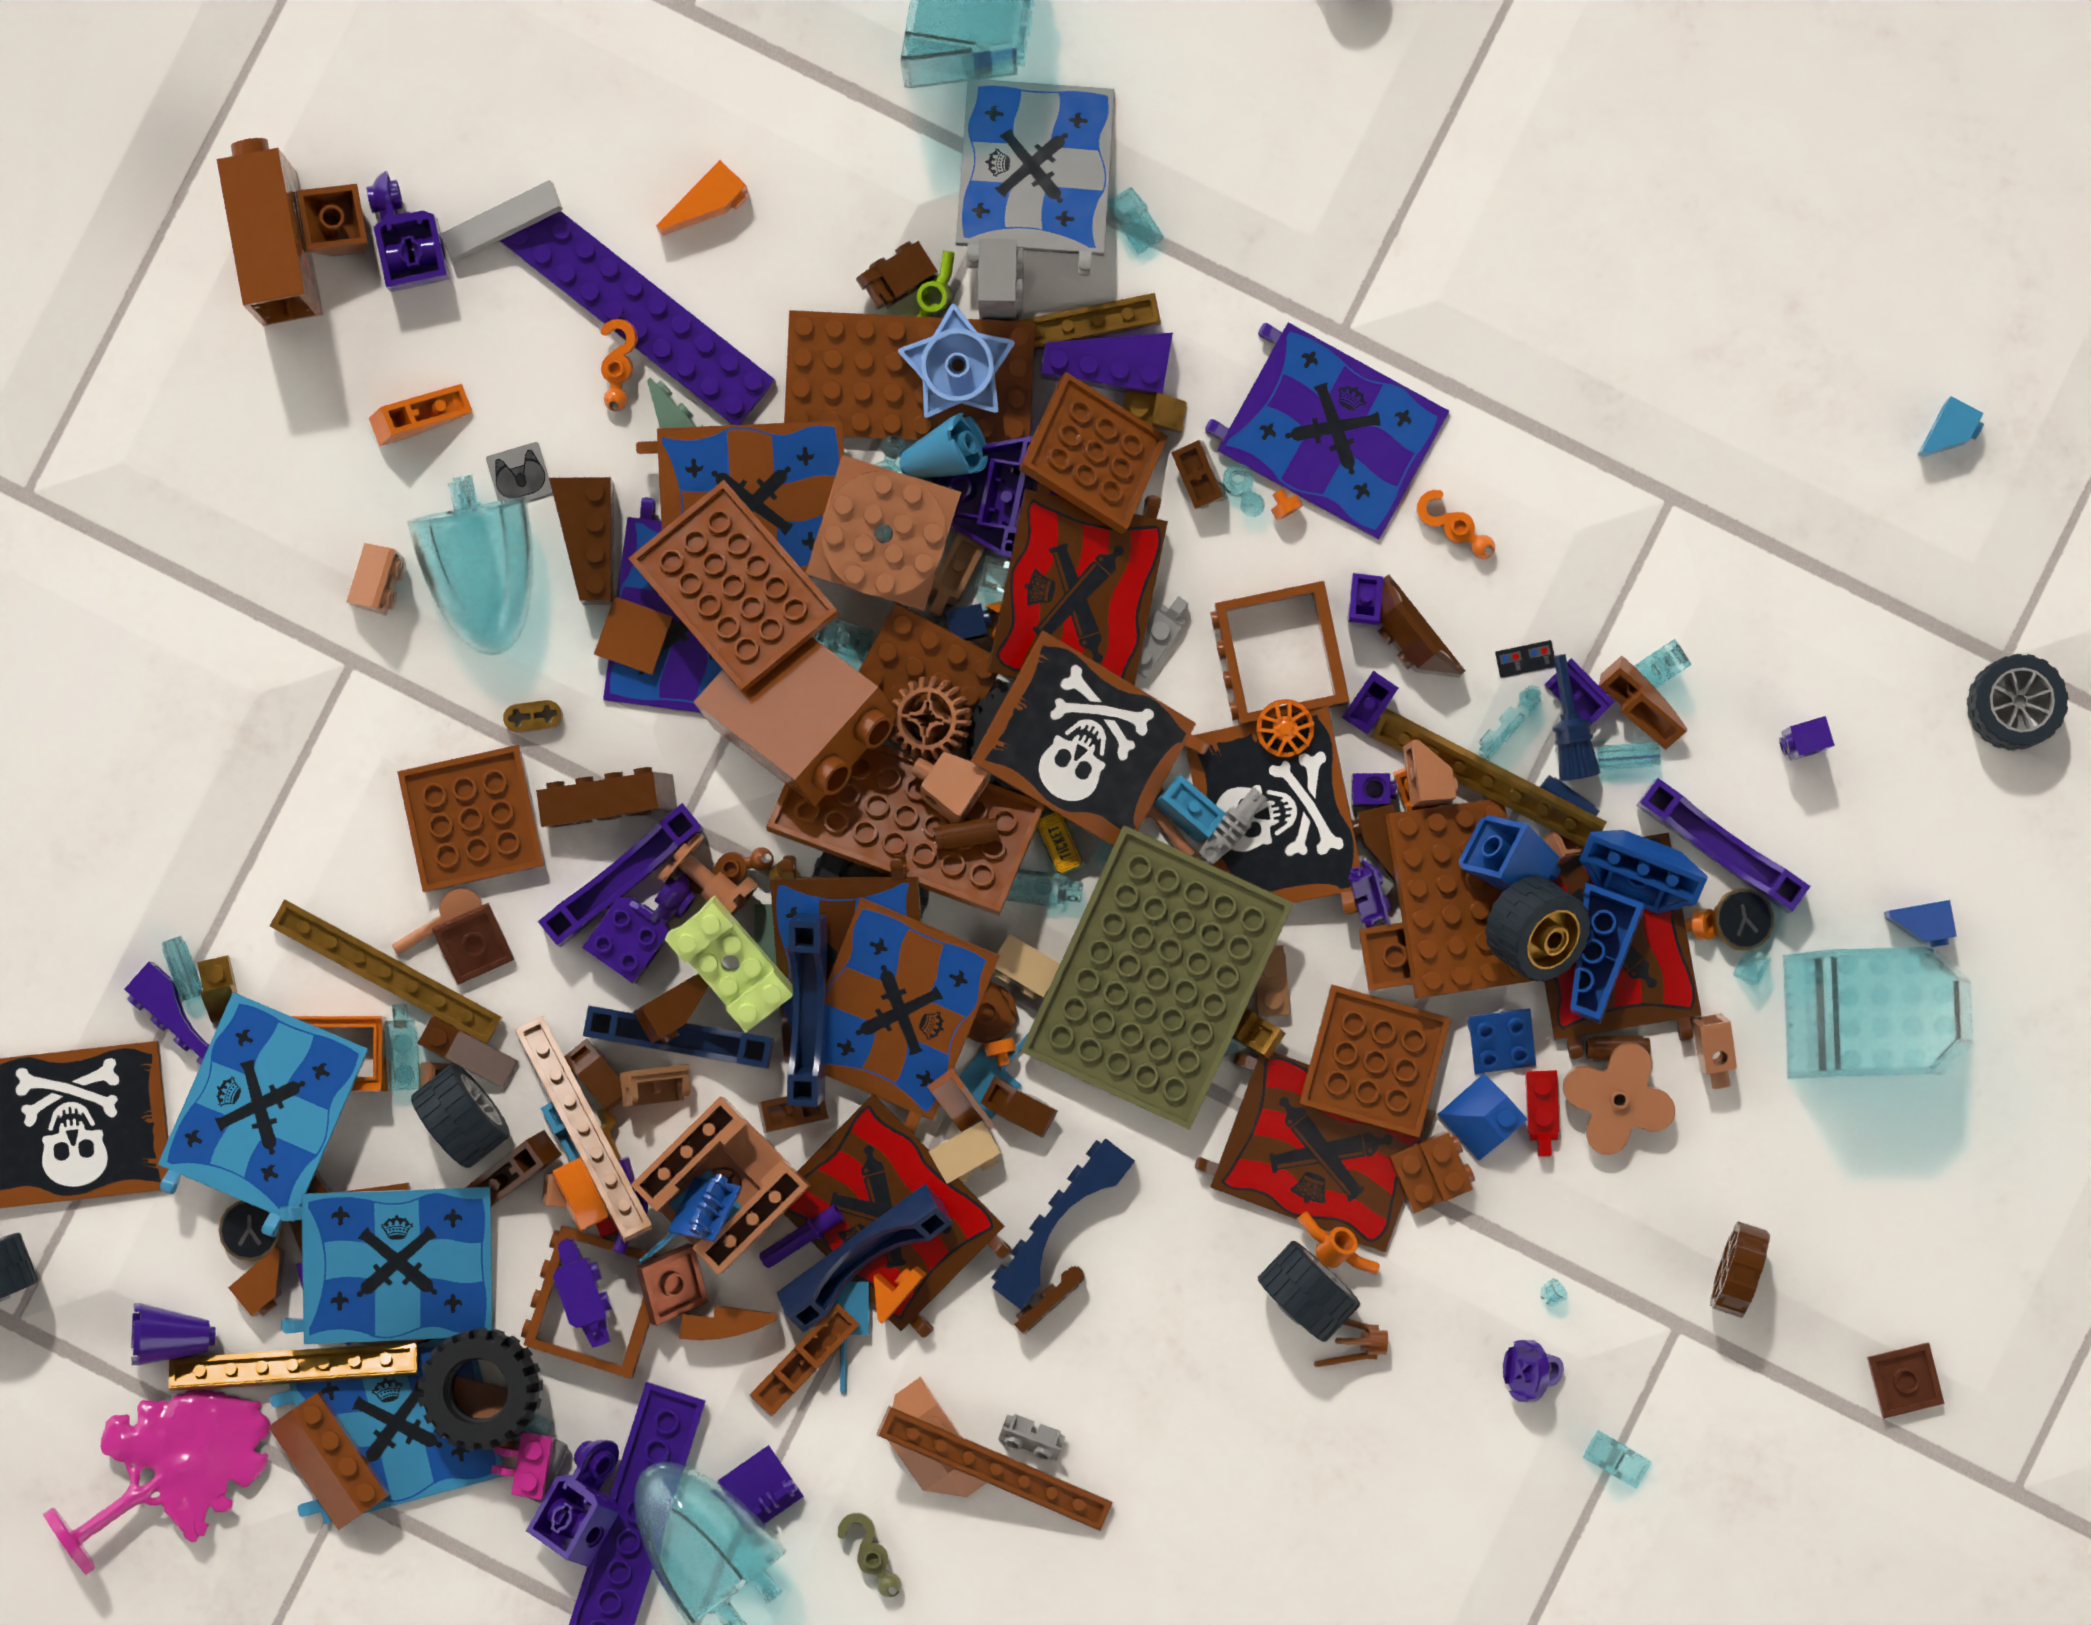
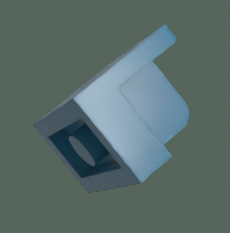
[1152,775,1227,842]

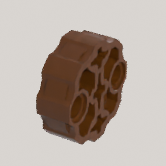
[1710,1221,1770,1318]

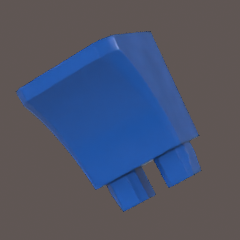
[1459,815,1561,892]

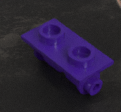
[1348,860,1391,928]

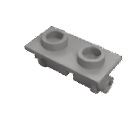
[998,1414,1066,1461]

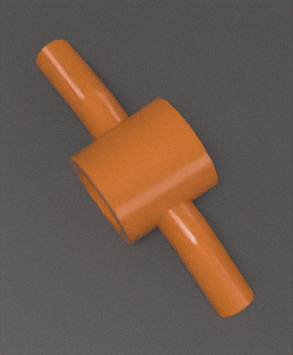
[1297,1211,1380,1275]

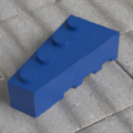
[1570,882,1644,1024]

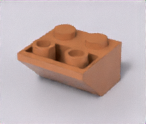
[346,543,406,616]

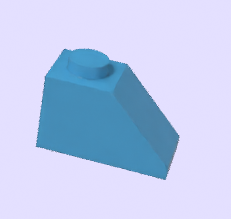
[1917,396,1984,457]

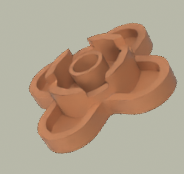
[1563,1042,1675,1155]

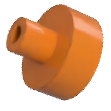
[1271,489,1303,521]
[1685,909,1716,940]
[984,1038,1017,1067]

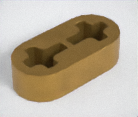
[503,700,563,733]

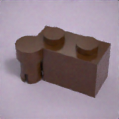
[856,241,938,309]

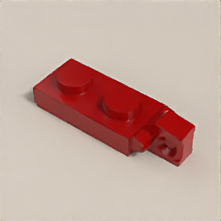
[1525,1070,1560,1157]

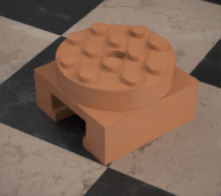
[806,454,961,611]
[631,1096,811,1275]

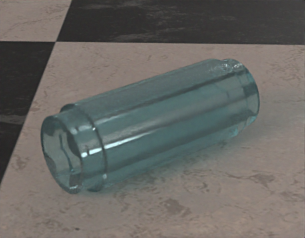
[1596,742,1661,770]
[161,936,203,1001]

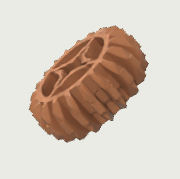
[892,676,972,760]

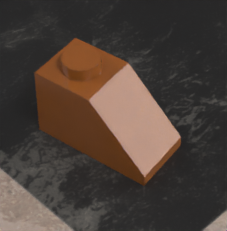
[228,1247,285,1316]

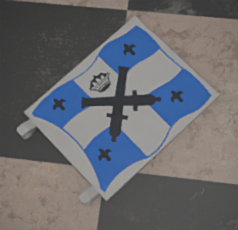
[956,79,1114,276]

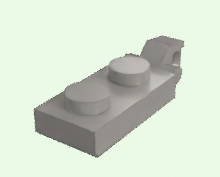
[1137,596,1188,678]

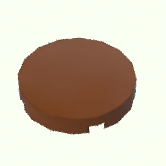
[967,982,1017,1043]

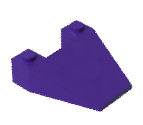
[932,436,1034,560]

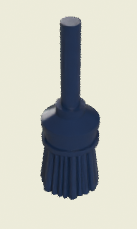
[1552,654,1601,781]

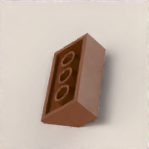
[268,1391,391,1530]

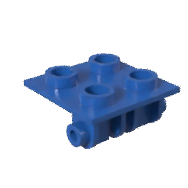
[1467,1008,1536,1074]
[668,1174,742,1242]

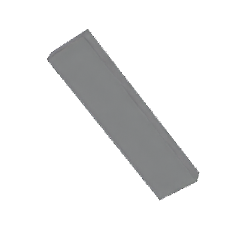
[442,180,563,263]

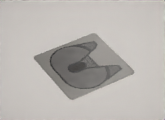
[486,442,552,509]

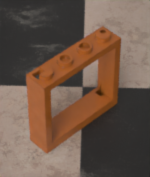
[1210,581,1350,725]
[521,1225,660,1379]

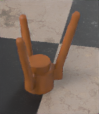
[1314,1319,1388,1367]

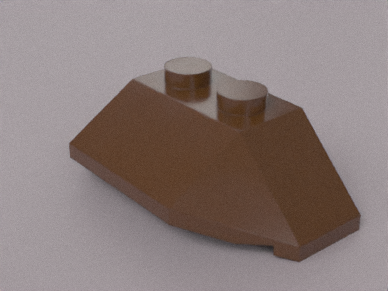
[1377,574,1466,678]

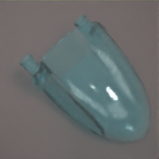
[407,474,534,656]
[634,1462,787,1625]

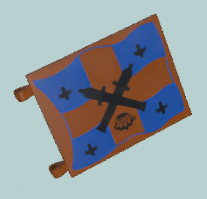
[636,420,844,571]
[825,897,1000,1134]

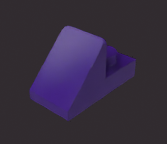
[1347,573,1383,625]
[1342,671,1399,735]

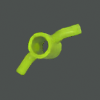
[917,250,955,317]

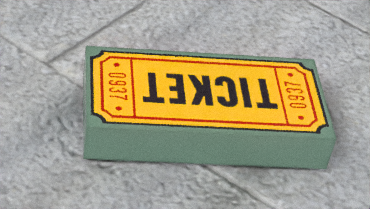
[1036,811,1086,877]

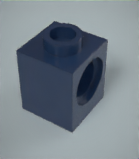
[945,603,993,641]

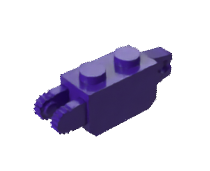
[553,1239,612,1348]

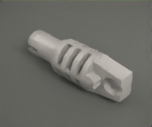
[1199,787,1268,864]

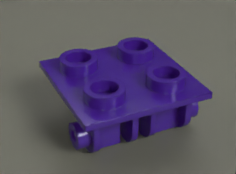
[717,1445,804,1532]

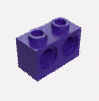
[1779,716,1835,761]

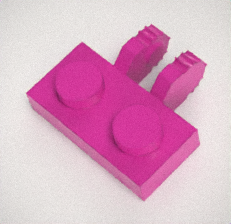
[491,1432,555,1500]

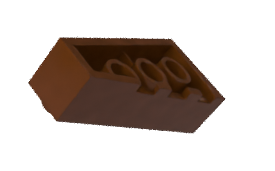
[549,477,614,605]
[536,767,677,828]

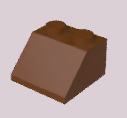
[295,184,368,257]

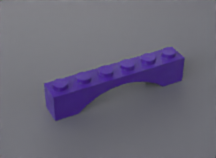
[1636,778,1811,913]
[537,803,704,947]
[124,961,210,1065]

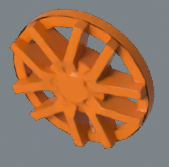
[1256,699,1314,757]

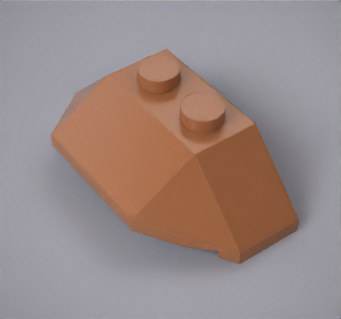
[888,1377,987,1497]

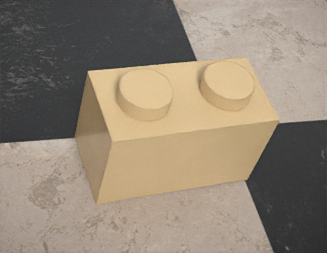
[993,934,1060,1000]
[929,1120,1001,1184]

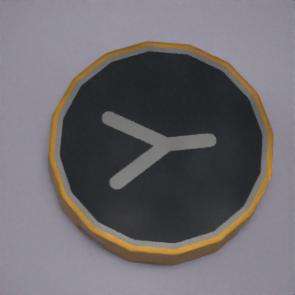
[1713,889,1774,950]
[218,1200,282,1261]

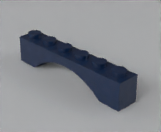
[787,914,827,1107]
[583,1005,774,1069]
[991,1138,1135,1310]
[776,1183,953,1333]

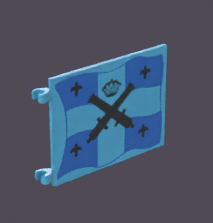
[158,992,369,1237]
[279,1187,492,1344]
[270,1338,504,1524]

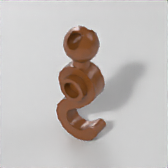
[685,847,774,894]

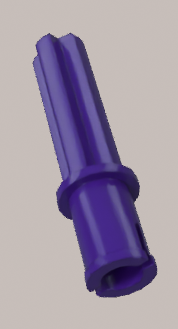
[759,1204,844,1268]

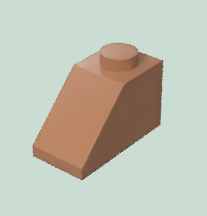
[1403,740,1458,807]

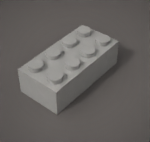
[978,238,1024,321]

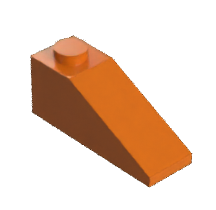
[656,160,748,236]
[368,384,473,446]

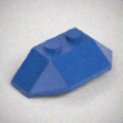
[1579,830,1708,914]

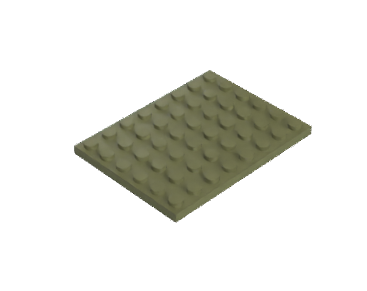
[1020,825,1294,1130]

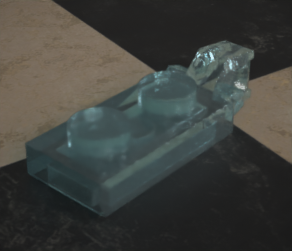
[1007,869,1083,907]
[384,1004,421,1091]

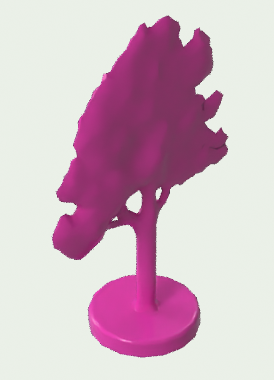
[43,1390,270,1575]

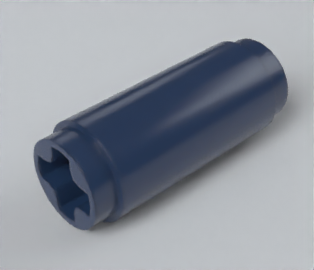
[1540,775,1600,816]

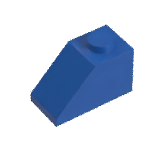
[1884,900,1957,948]

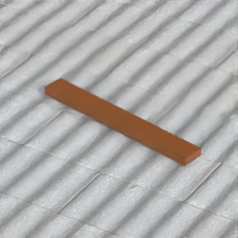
[876,1406,1113,1531]

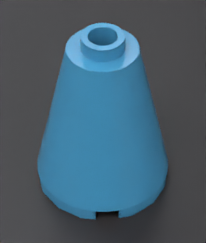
[899,413,988,479]

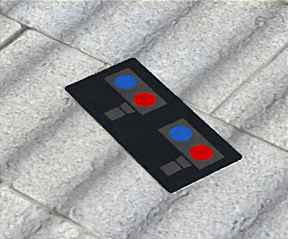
[1495,640,1555,678]

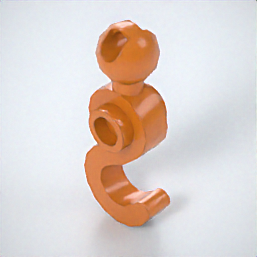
[600,319,638,412]
[1416,490,1495,559]

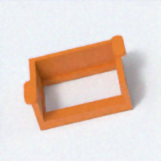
[291,1016,392,1091]

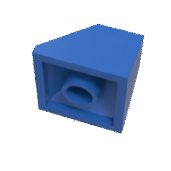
[1437,1073,1528,1161]

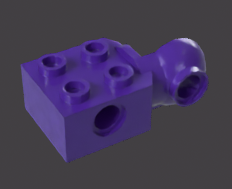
[366,171,450,292]
[582,873,696,983]
[526,1440,619,1567]

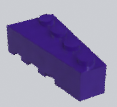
[1041,333,1173,396]

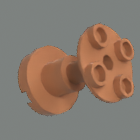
[657,832,759,916]

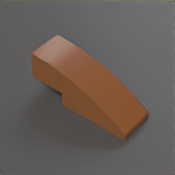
[1599,656,1687,750]
[679,1305,779,1340]

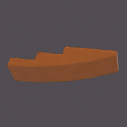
[749,1303,860,1417]

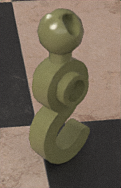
[838,1513,902,1598]

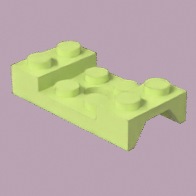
[665,895,793,1032]

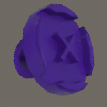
[1503,1340,1564,1402]

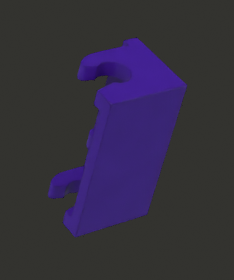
[1544,658,1614,726]

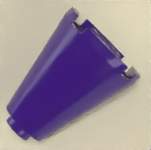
[131,1303,216,1366]

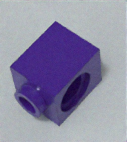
[1351,773,1396,806]

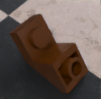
[564,1038,623,1112]
[980,1076,1058,1138]

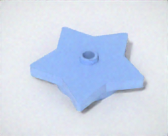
[898,304,1015,418]

